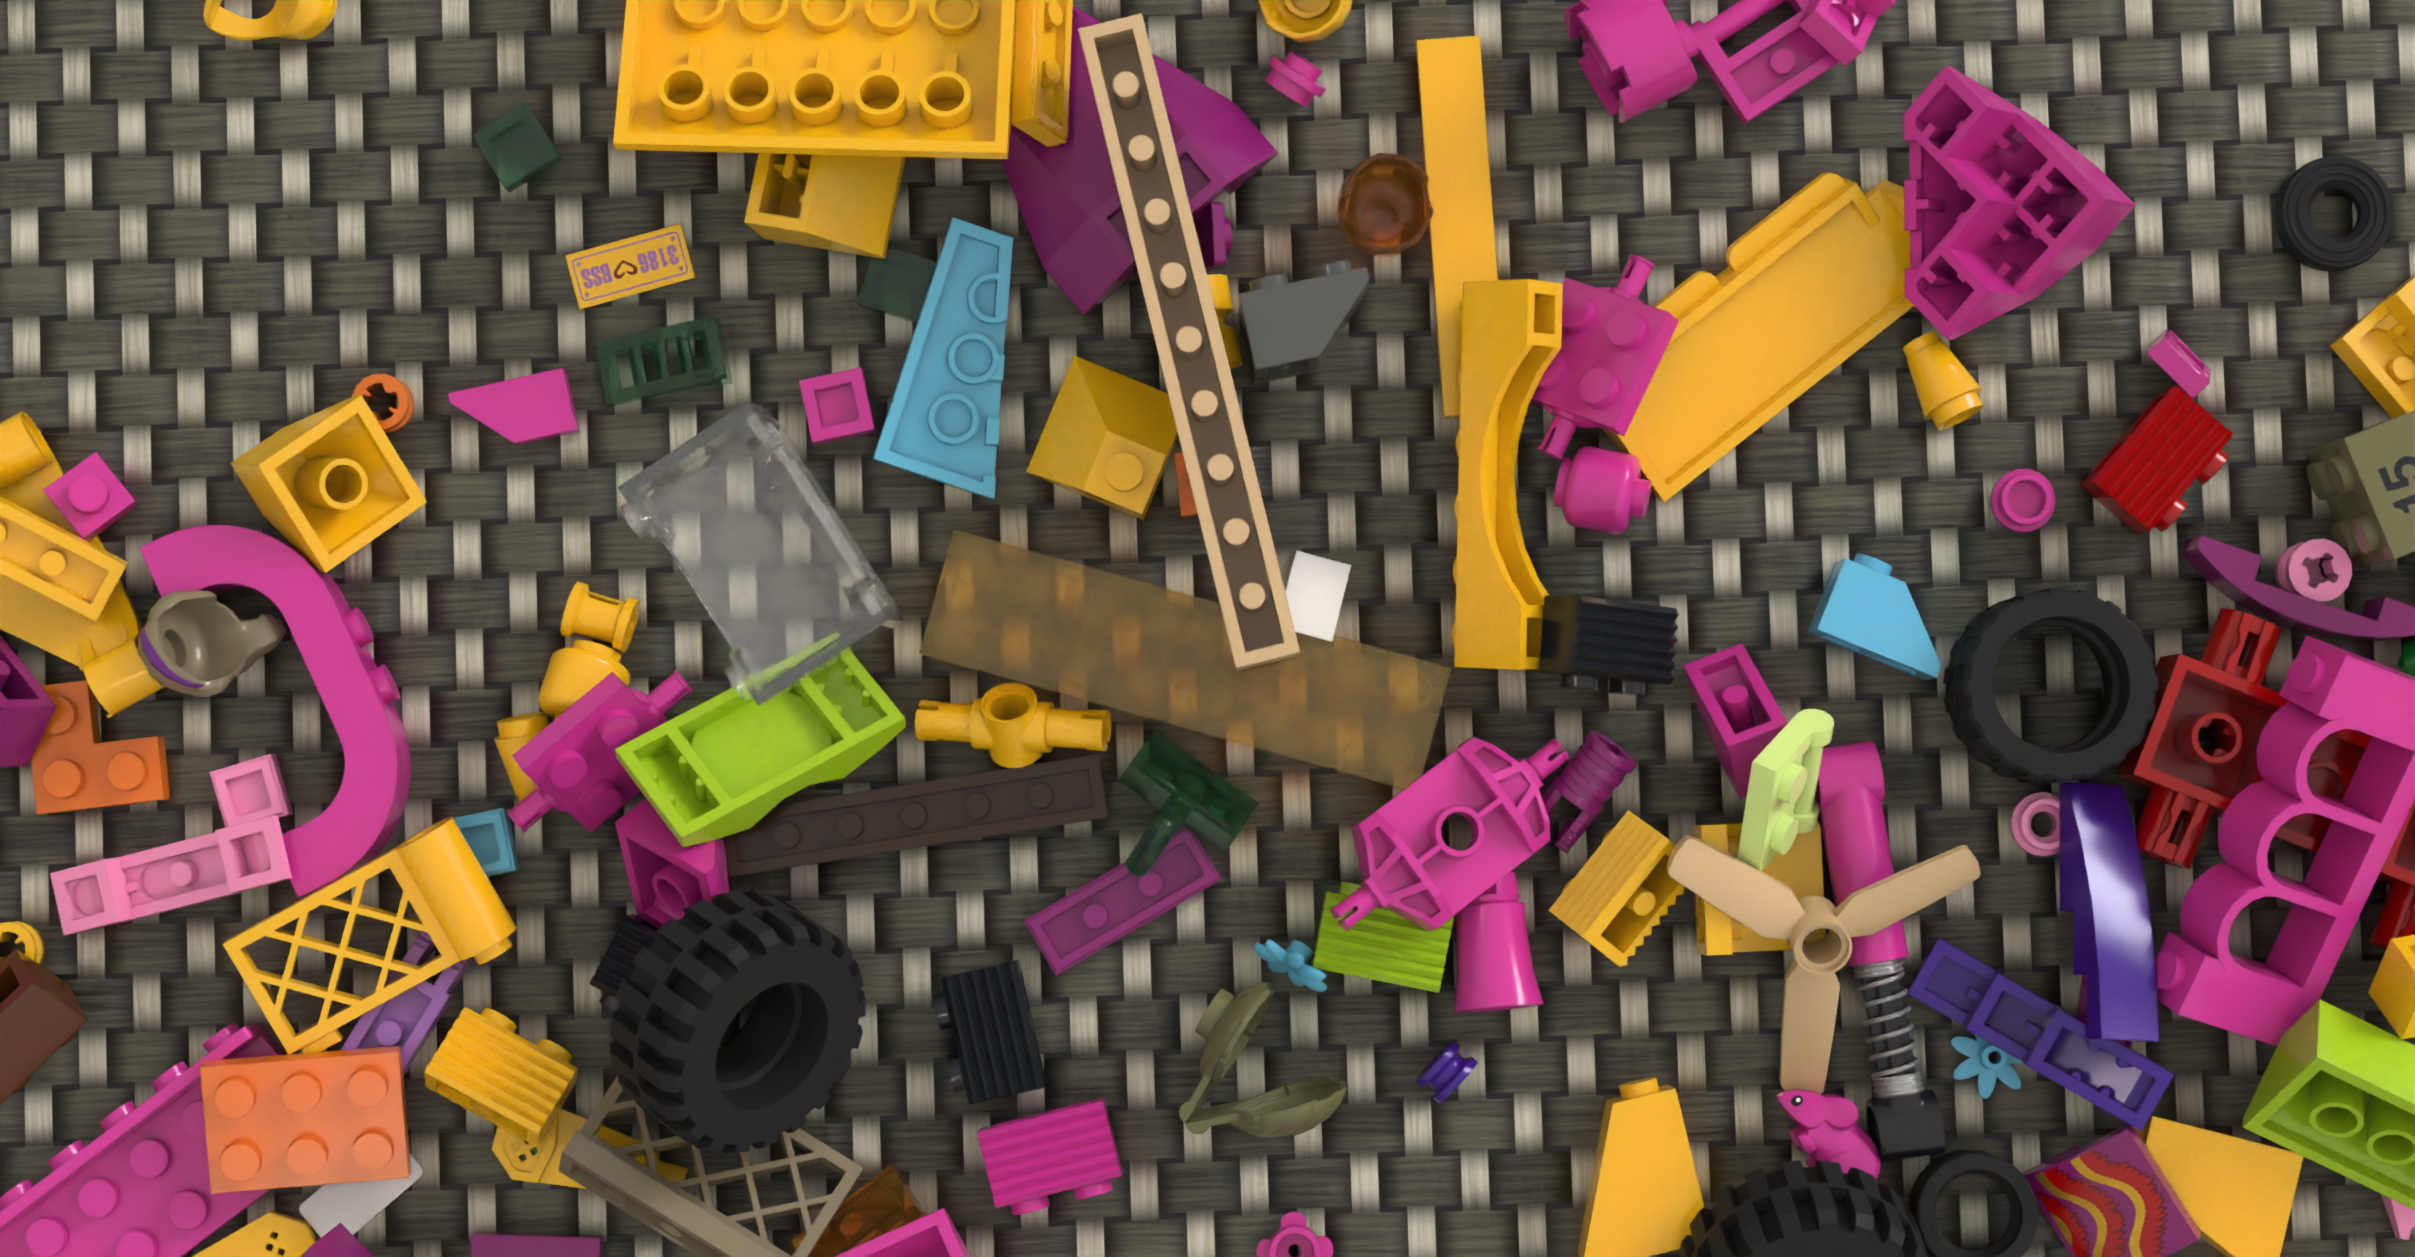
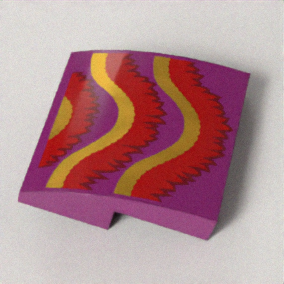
[2022,1123,2201,1257]

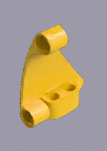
[0,411,164,718]

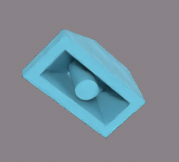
[1807,553,1941,680]

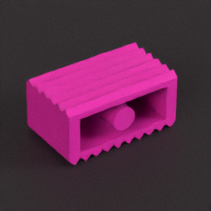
[977,1097,1123,1215]

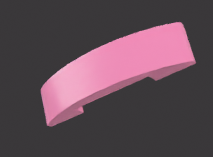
[50,815,292,935]

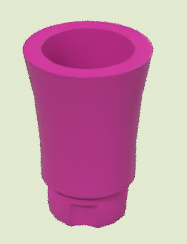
[1454,872,1544,1013]

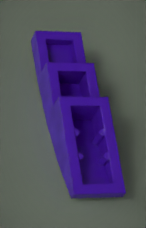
[2060,782,2159,1042]
[1907,936,2174,1131]

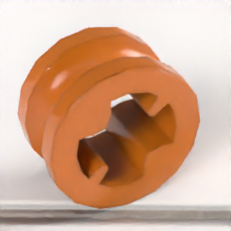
[352,374,414,433]

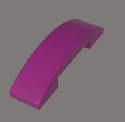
[2181,536,2415,641]

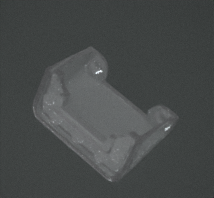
[618,401,904,706]

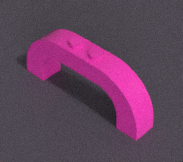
[139,525,411,898]

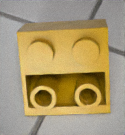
[744,153,906,259]

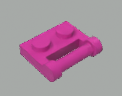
[1689,0,1840,126]

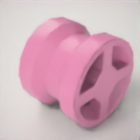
[2274,539,2352,602]

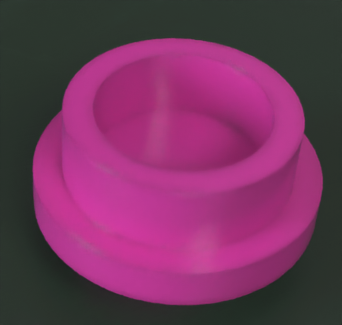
[1265,51,1326,107]
[1990,469,2056,533]

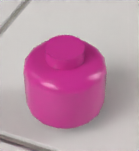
[1554,446,1652,535]

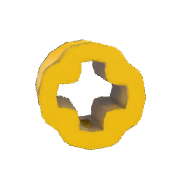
[560,581,641,654]

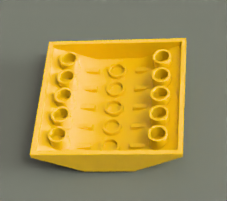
[613,0,1016,159]

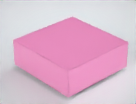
[209,754,294,828]

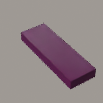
[1024,824,1222,976]

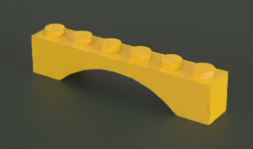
[1451,279,1563,670]

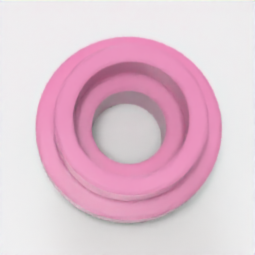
[2010,792,2060,856]

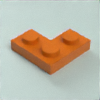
[31,680,171,815]

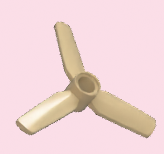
[1667,835,1981,1094]

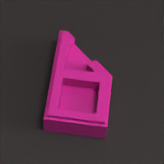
[448,368,580,445]

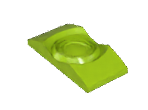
[615,633,906,847]

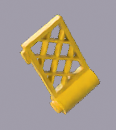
[222,816,517,1054]

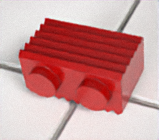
[2080,385,2233,535]

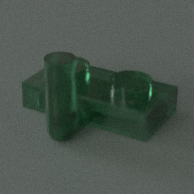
[1119,730,1259,877]

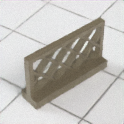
[559,1076,864,1257]

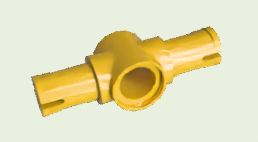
[915,682,1111,768]

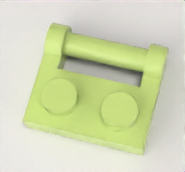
[1737,709,1834,871]

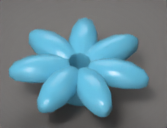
[1254,939,1327,992]
[1950,1035,2023,1099]

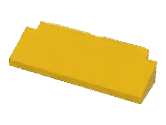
[1603,172,1914,503]

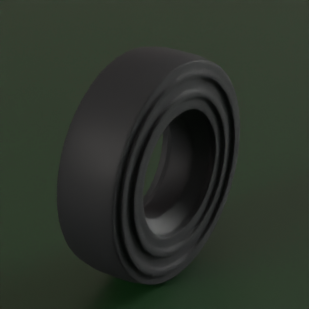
[2274,156,2394,272]

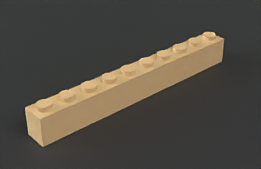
[1078,13,1300,671]

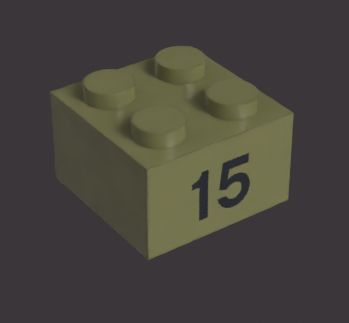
[2306,410,2415,569]

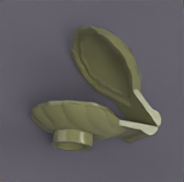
[1179,982,1347,1138]

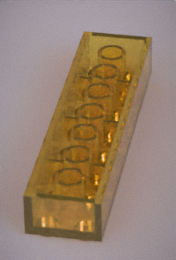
[919,530,1452,790]

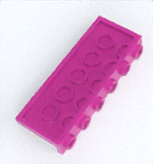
[0,1022,284,1257]

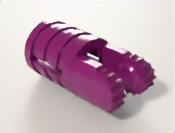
[1541,730,1637,854]

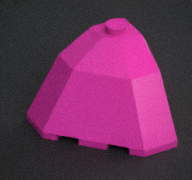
[1904,65,2136,340]

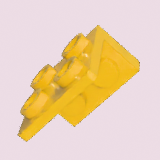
[1691,822,1826,956]

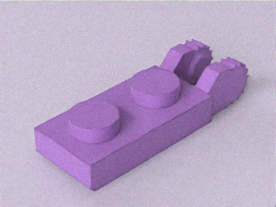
[340,931,474,1076]

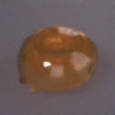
[1336,153,1434,257]

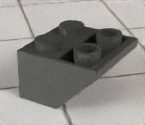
[1238,261,1370,385]

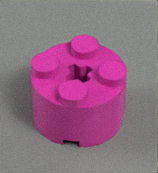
[1564,0,1699,123]

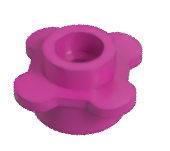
[1256,1211,1333,1257]

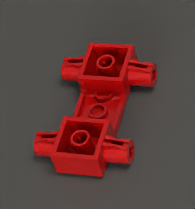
[2115,608,2415,951]

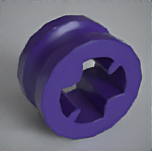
[1415,1040,1478,1104]

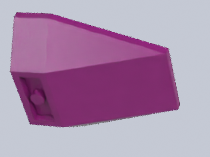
[1000,6,1278,317]

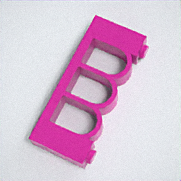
[2155,635,2415,1046]

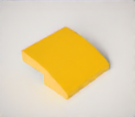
[2330,274,2415,418]

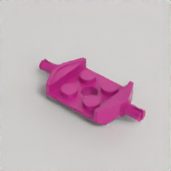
[1330,737,1570,931]

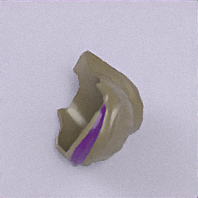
[138,590,286,697]

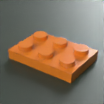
[200,1046,411,1194]

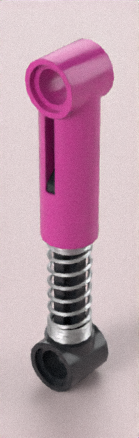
[1815,740,1945,1163]

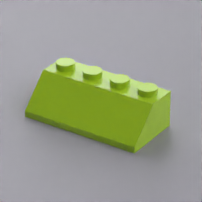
[2243,999,2415,1210]

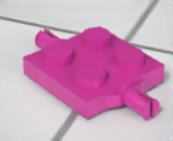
[1530,254,1679,461]
[507,670,693,833]

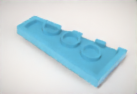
[872,217,1013,500]

